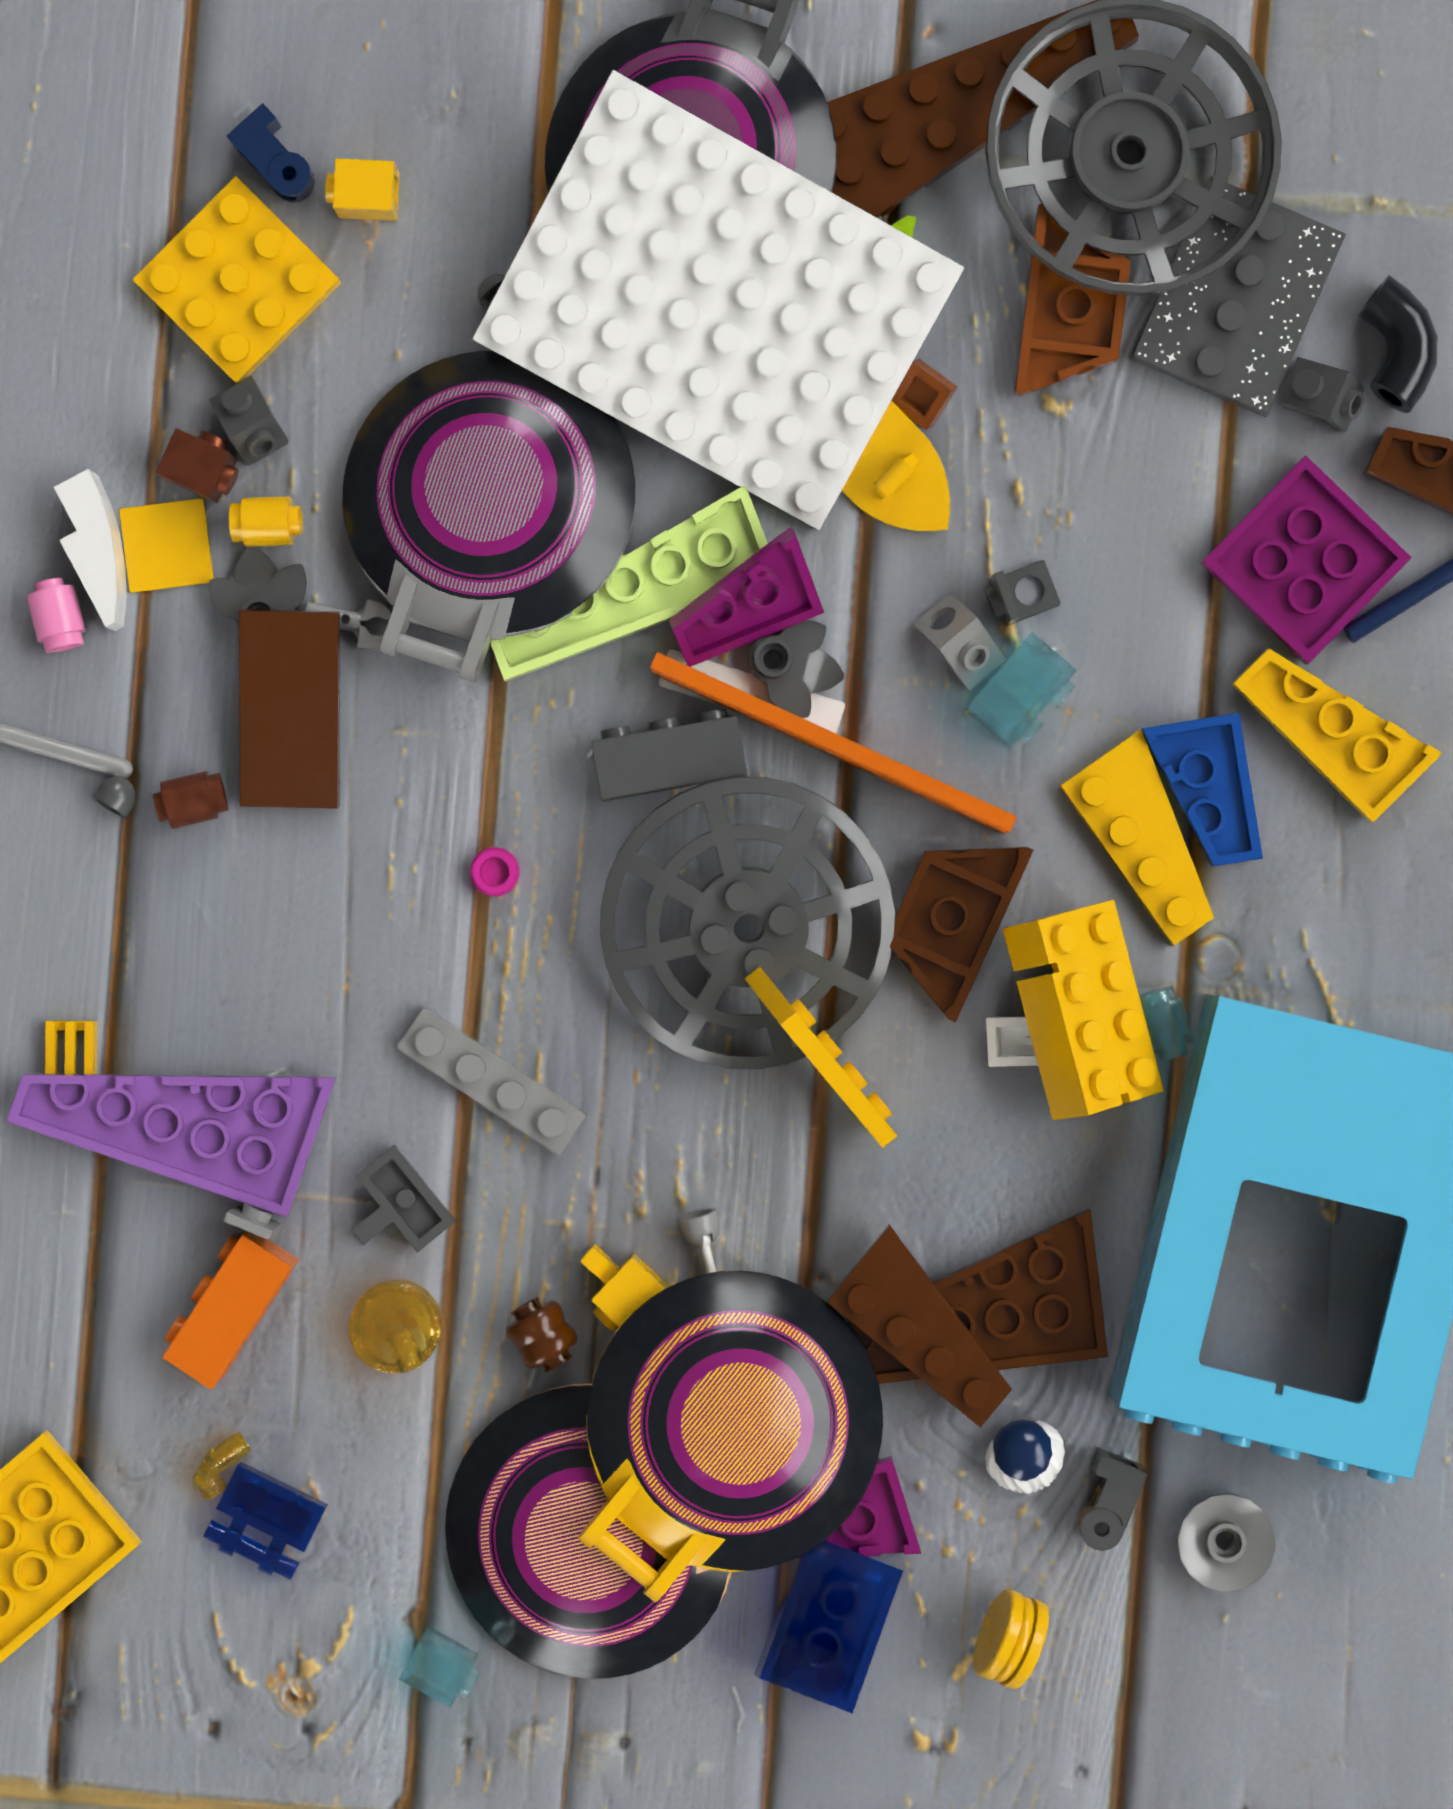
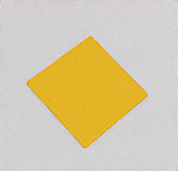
[119,498,214,593]

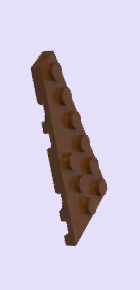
[847,1209,1108,1384]

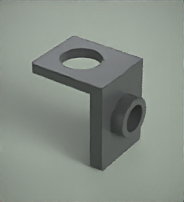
[985,560,1061,626]

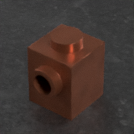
[155,428,239,503]

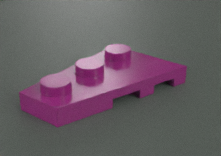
[669,526,824,667]

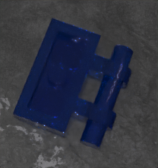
[203,1462,328,1580]

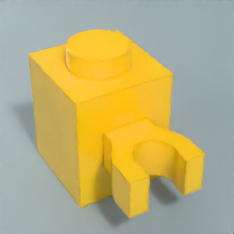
[580,1243,669,1332]

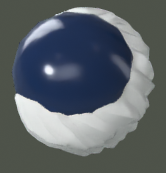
[985,1419,1065,1494]

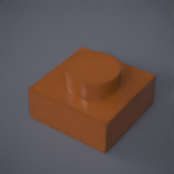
[892,359,958,430]

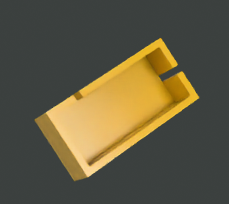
[1002,899,1164,1120]

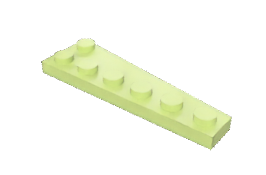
[490,486,768,682]

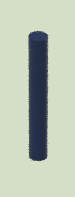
[1343,558,1453,643]

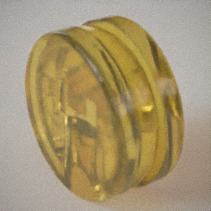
[349,1279,443,1374]

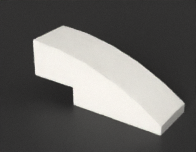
[54,469,127,632]

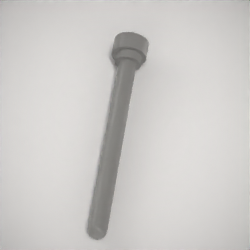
[0,723,133,778]

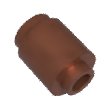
[153,771,229,829]

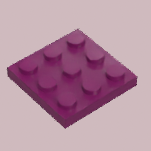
[1200,455,1412,665]

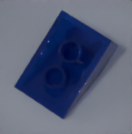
[754,1540,903,1714]

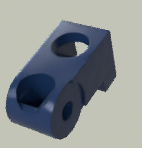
[227,103,315,203]

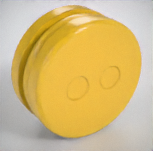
[973,1589,1049,1689]

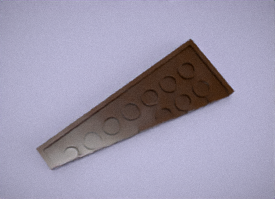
[827,0,1139,218]

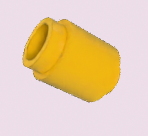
[229,496,303,547]

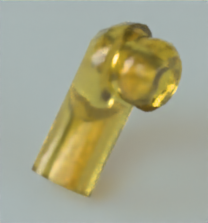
[192,1432,251,1501]

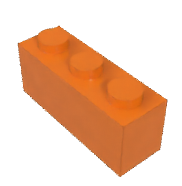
[162,1231,300,1390]

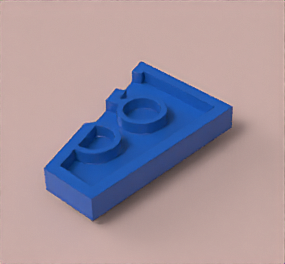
[1141,713,1263,867]

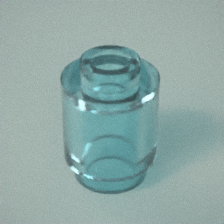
[1139,985,1195,1062]

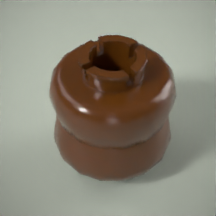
[506,1297,577,1373]

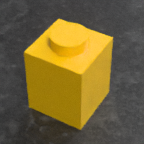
[325,158,400,221]

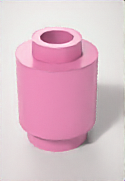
[26,578,86,653]

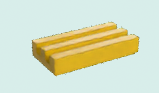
[45,1020,98,1074]

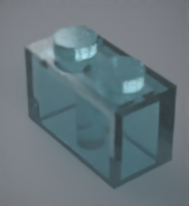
[965,632,1077,748]

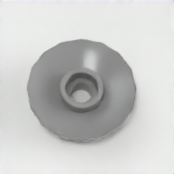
[1177,1493,1276,1592]

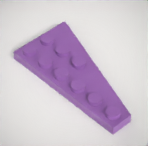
[6,1074,337,1217]

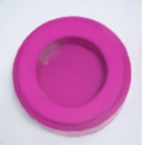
[470,847,520,896]

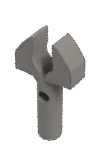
[303,599,392,652]

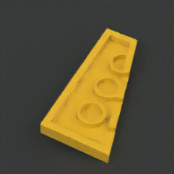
[1231,649,1443,823]
[1059,729,1214,946]
[745,967,898,1148]

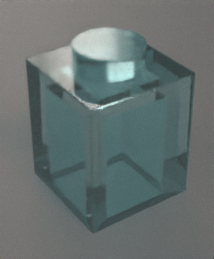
[399,1625,480,1708]

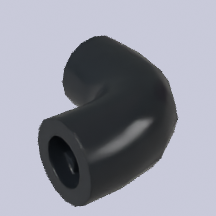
[1358,275,1438,413]

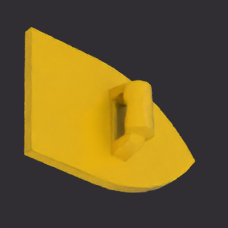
[841,400,950,531]

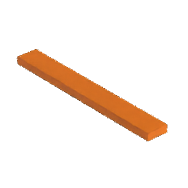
[650,652,1017,834]

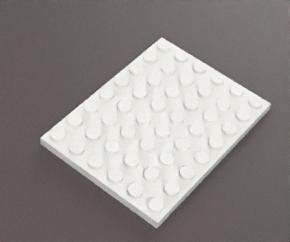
[473,70,965,530]

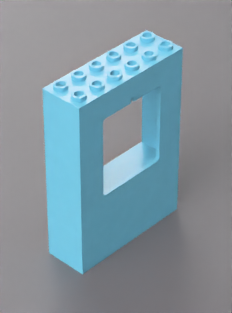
[1108,994,1453,1484]

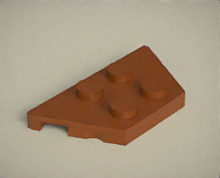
[1014,204,1131,396]

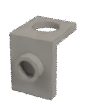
[913,594,1006,691]
[215,1203,282,1264]

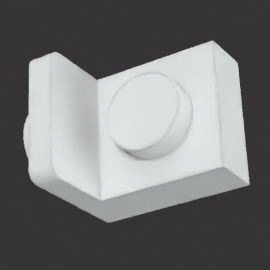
[986,1016,1038,1067]

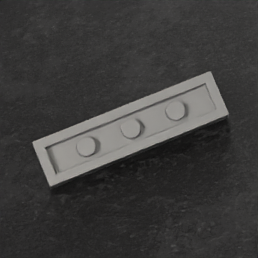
[397,1007,588,1156]

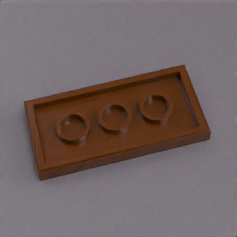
[239,609,340,809]

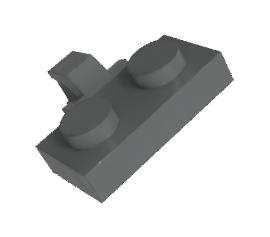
[352,1145,457,1253]

